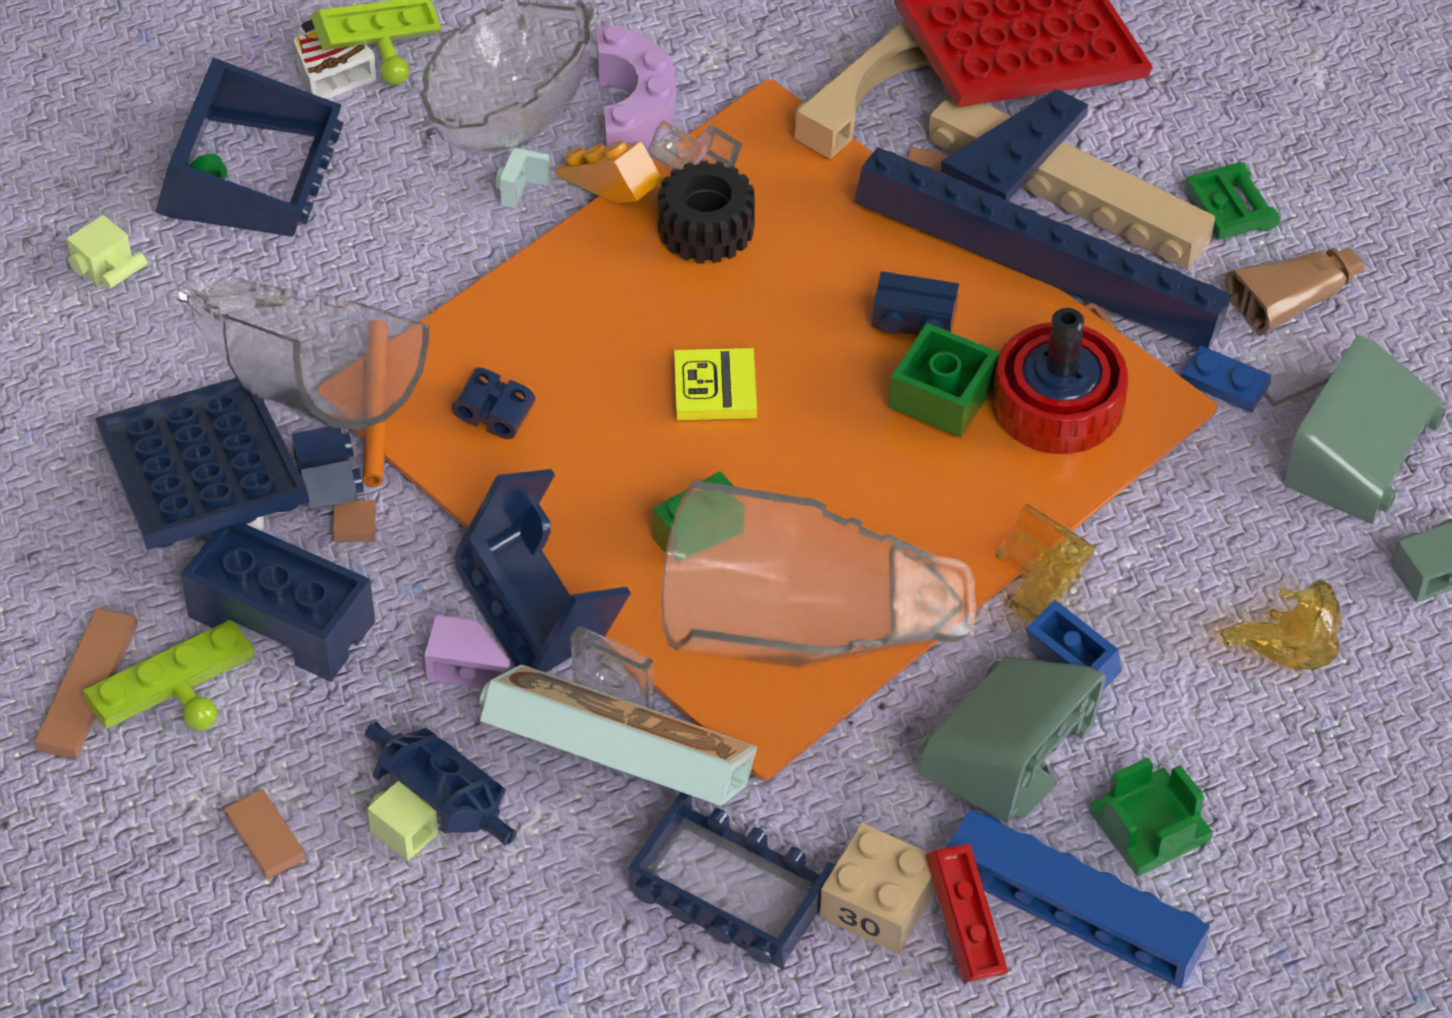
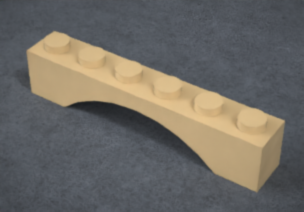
[794,21,932,159]

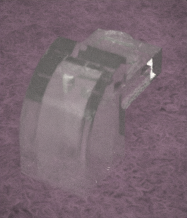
[647,120,742,170]

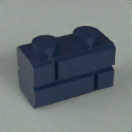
[872,271,959,335]

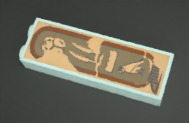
[479,664,757,806]

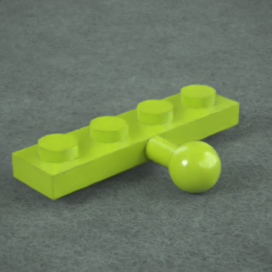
[310,0,442,86]
[83,620,254,731]

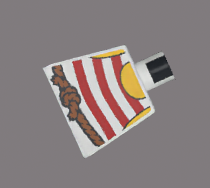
[293,20,377,99]

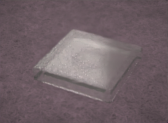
[571,626,654,710]

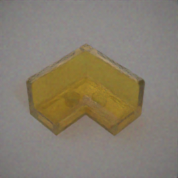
[995,504,1097,622]

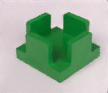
[1089,758,1213,877]

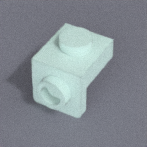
[495,147,551,209]

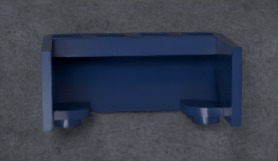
[455,469,631,673]

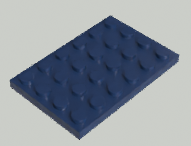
[95,374,310,550]

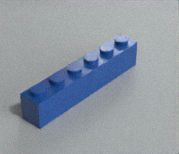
[945,809,1210,989]

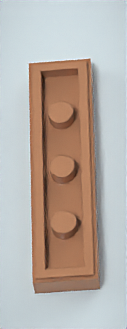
[34,608,138,760]

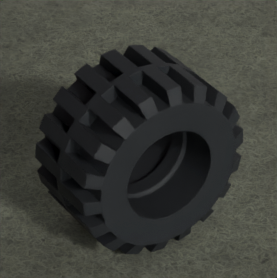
[658,160,755,263]

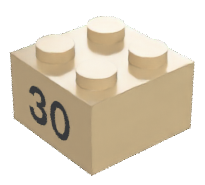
[820,823,936,954]

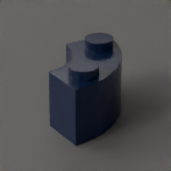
[291,424,364,510]

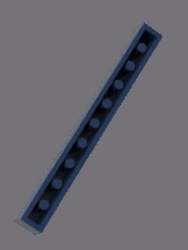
[854,147,1232,348]

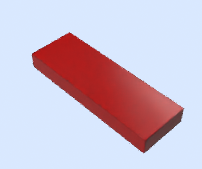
[926,844,1008,984]

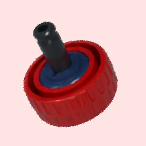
[992,307,1128,454]

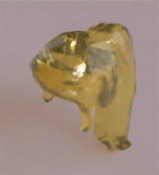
[1219,579,1342,670]

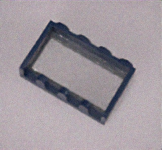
[628,792,836,969]

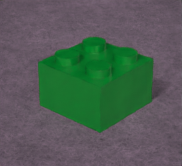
[889,323,999,437]

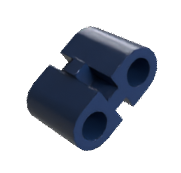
[451,368,536,439]

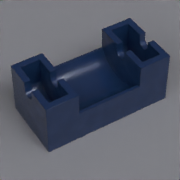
[180,524,376,682]

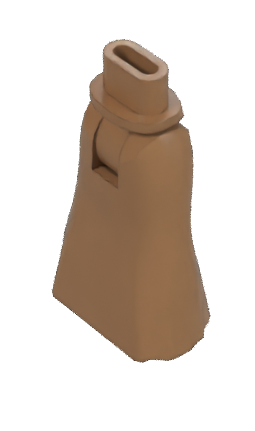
[1225,247,1364,336]

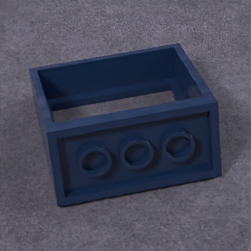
[156,57,344,237]

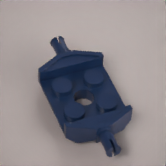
[365,721,517,846]

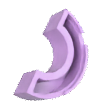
[596,25,676,153]

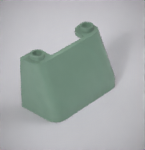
[1284,335,1446,525]
[918,657,1106,823]

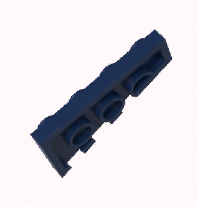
[941,88,1088,201]

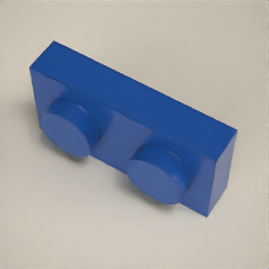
[1181,345,1271,412]

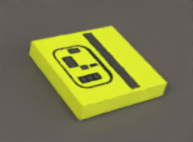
[674,348,757,420]

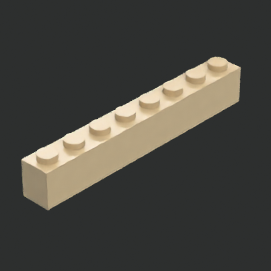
[928,94,1215,270]

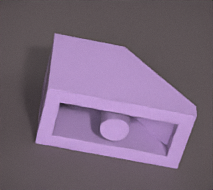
[424,615,510,688]

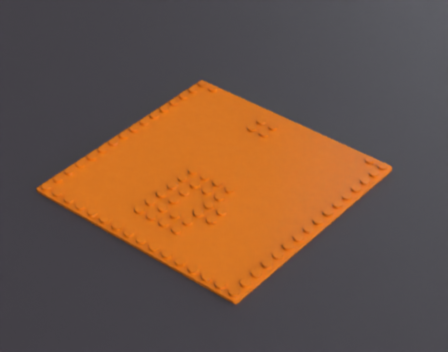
[318,79,1217,781]

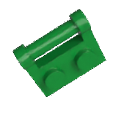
[1185,162,1281,240]

